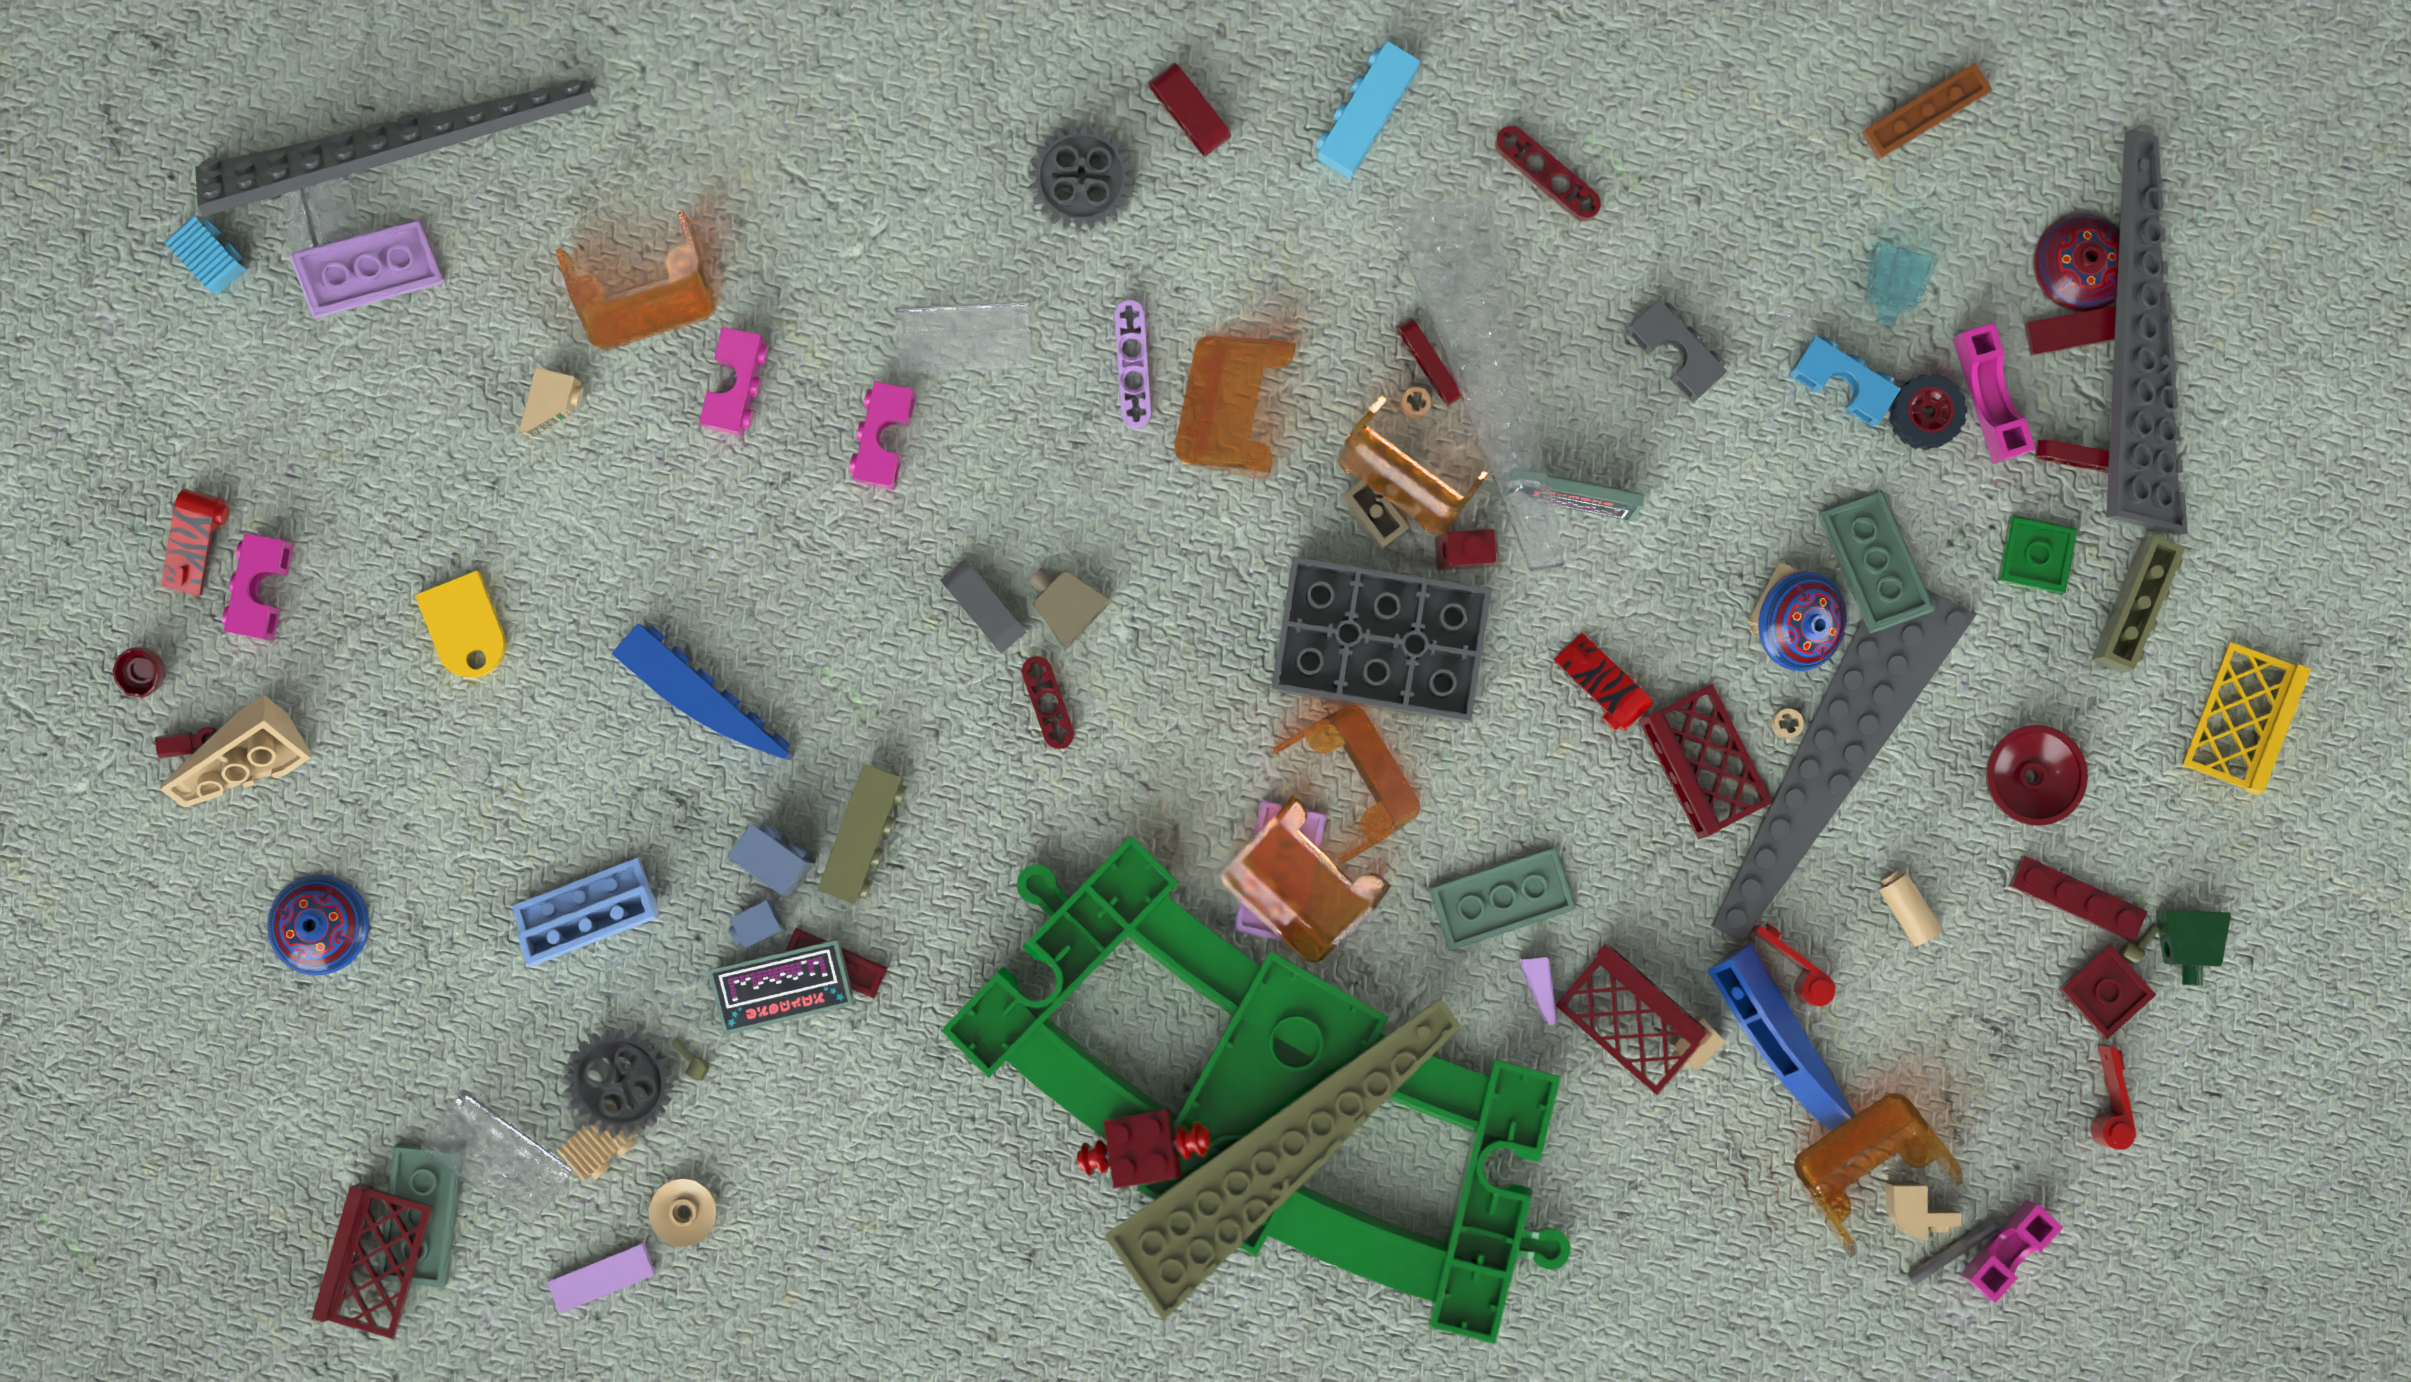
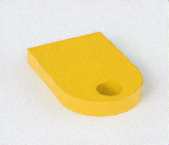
[415,570,506,678]

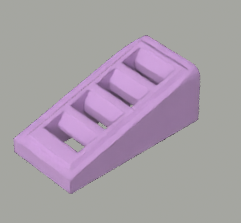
[1519,956,1557,1025]

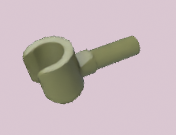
[2119,925,2159,964]
[671,1038,709,1081]

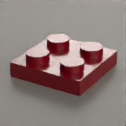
[2058,944,2156,1039]

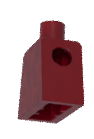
[1434,529,1500,571]

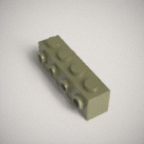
[2091,534,2185,673]
[817,764,907,904]

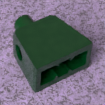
[2156,910,2231,986]

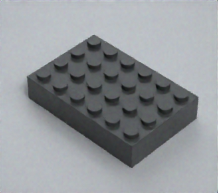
[1271,556,1492,723]

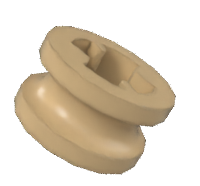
[1401,387,1431,418]
[1771,709,1804,739]

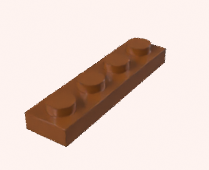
[1861,63,1992,161]

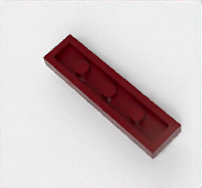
[2009,856,2148,942]

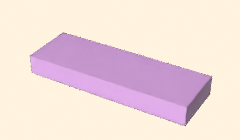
[547,1243,656,1314]

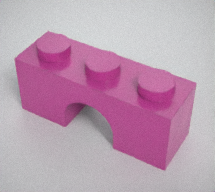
[699,327,769,437]
[849,381,916,491]
[222,533,294,641]
[1960,1200,2063,1303]

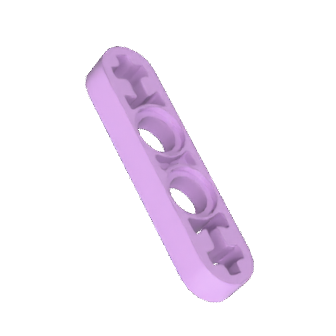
[1115,300,1151,430]

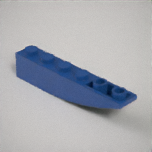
[611,623,794,760]
[1707,943,1857,1130]

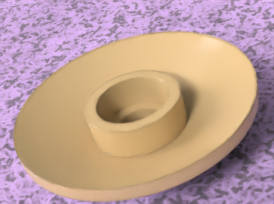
[649,1178,717,1247]

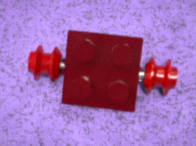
[1077,1109,1210,1189]

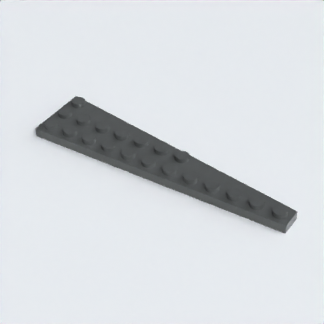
[195,80,594,217]
[2106,129,2188,535]
[1711,589,1977,941]

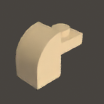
[1885,1182,1962,1240]

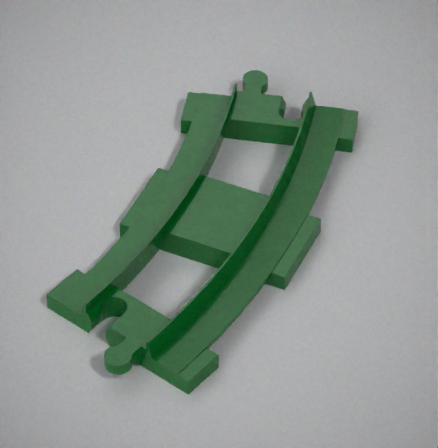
[940,836,1571,1344]

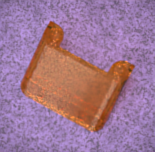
[1175,335,1296,481]
[1222,794,1391,962]

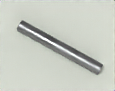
[1907,1219,1999,1286]

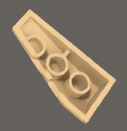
[160,695,311,807]

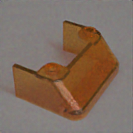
[555,210,717,350]
[1337,396,1489,534]
[1271,705,1420,865]
[1794,1093,1963,1258]

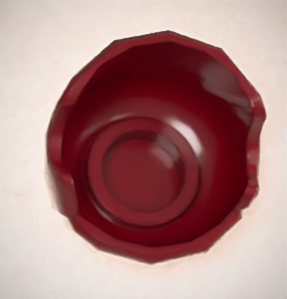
[112,647,166,699]

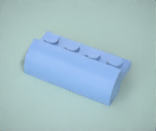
[512,858,659,967]

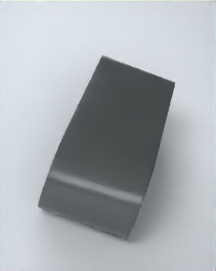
[940,559,1027,653]

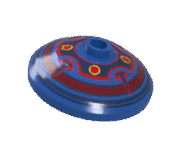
[1758,571,1847,671]
[267,875,369,975]

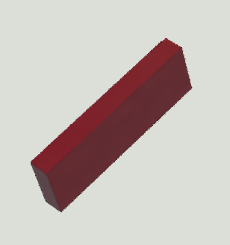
[2024,306,2116,356]
[785,928,888,999]

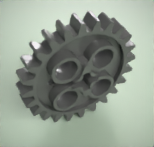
[1028,124,1135,233]
[561,1029,674,1139]

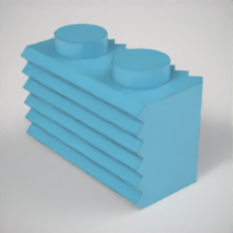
[164,215,246,295]

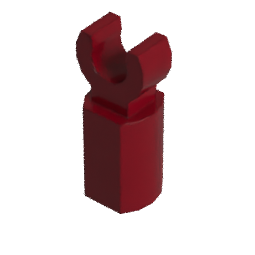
[155,727,217,759]

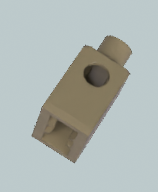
[1028,568,1110,649]

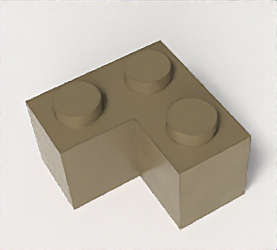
[1341,455,1416,552]

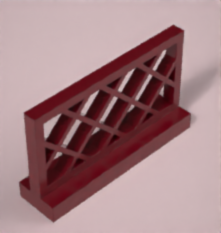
[1638,684,1773,839]
[1555,944,1713,1095]
[311,1183,434,1339]

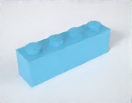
[1316,41,1421,180]

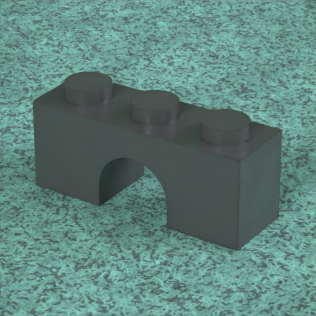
[1626,299,1727,403]

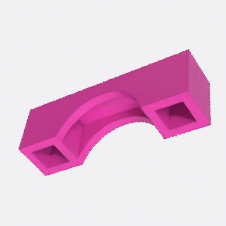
[1952,322,2036,464]

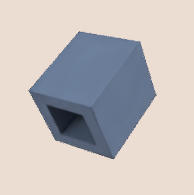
[729,900,786,948]

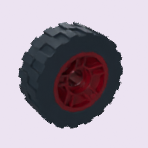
[1888,374,1968,450]

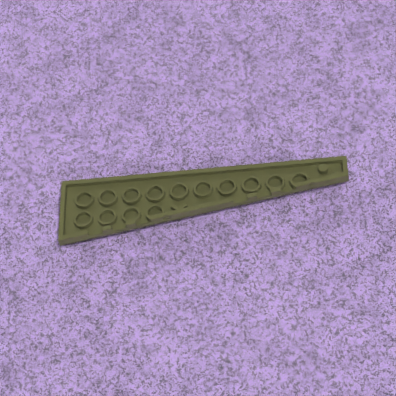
[1104,998,1461,1322]

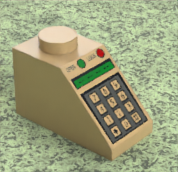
[519,367,583,438]

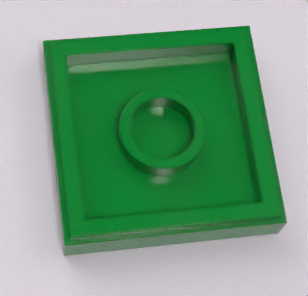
[1997,515,2078,594]

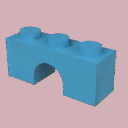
[1789,336,1901,427]

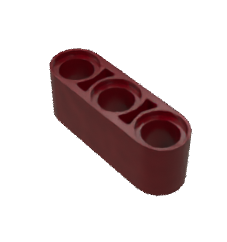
[1148,62,1232,157]

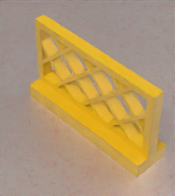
[2182,642,2311,796]

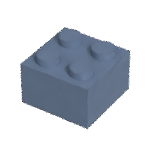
[727,822,815,896]

